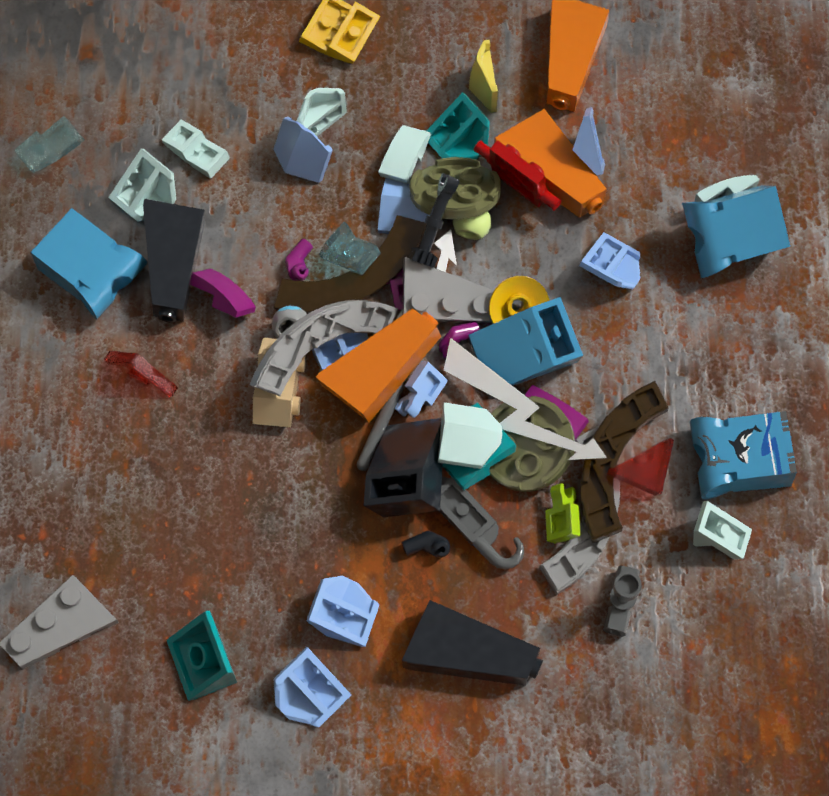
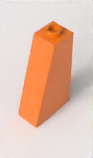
[547,0,610,112]
[494,109,607,218]
[316,308,442,423]

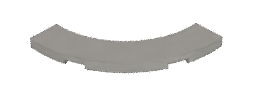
[249,300,398,397]
[540,425,620,596]

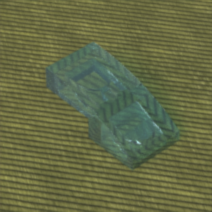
[14,116,85,173]

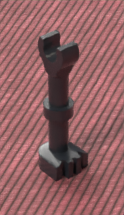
[408,173,459,268]

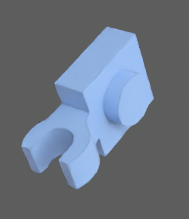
[395,361,448,418]

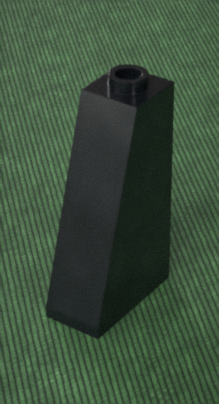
[143,199,205,323]
[402,600,543,686]

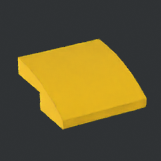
[299,0,380,64]

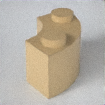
[253,338,306,427]

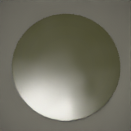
[409,157,501,219]
[490,396,575,492]

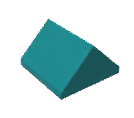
[166,611,237,701]

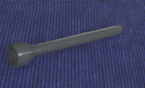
[357,375,410,471]

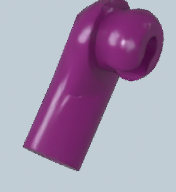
[285,238,313,281]
[439,322,480,359]

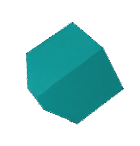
[427,92,490,160]

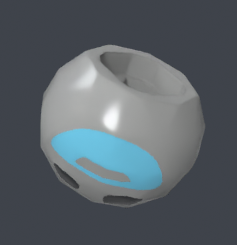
[272,305,307,339]

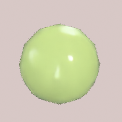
[453,211,491,240]

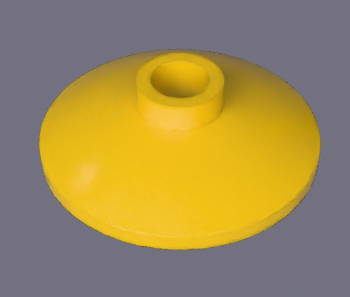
[489,276,550,324]

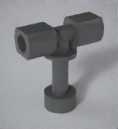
[603,565,642,637]

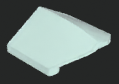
[297,88,347,136]
[108,148,176,222]
[438,402,502,469]

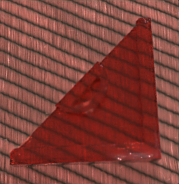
[104,351,178,397]
[607,438,674,496]

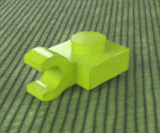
[545,483,580,544]

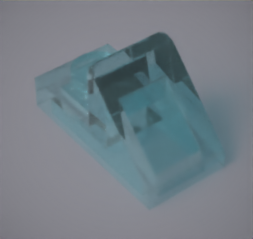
[319,222,381,275]

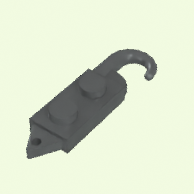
[439,476,525,570]

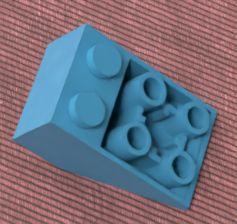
[468,297,583,386]

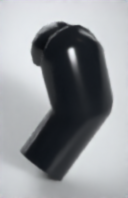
[401,531,450,558]

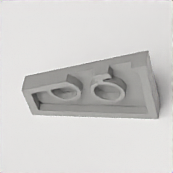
[402,257,494,324]
[0,575,119,669]

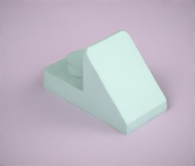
[693,501,752,559]

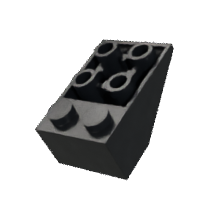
[364,418,443,517]

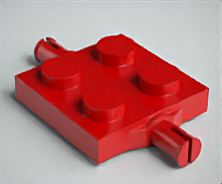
[473,140,562,211]

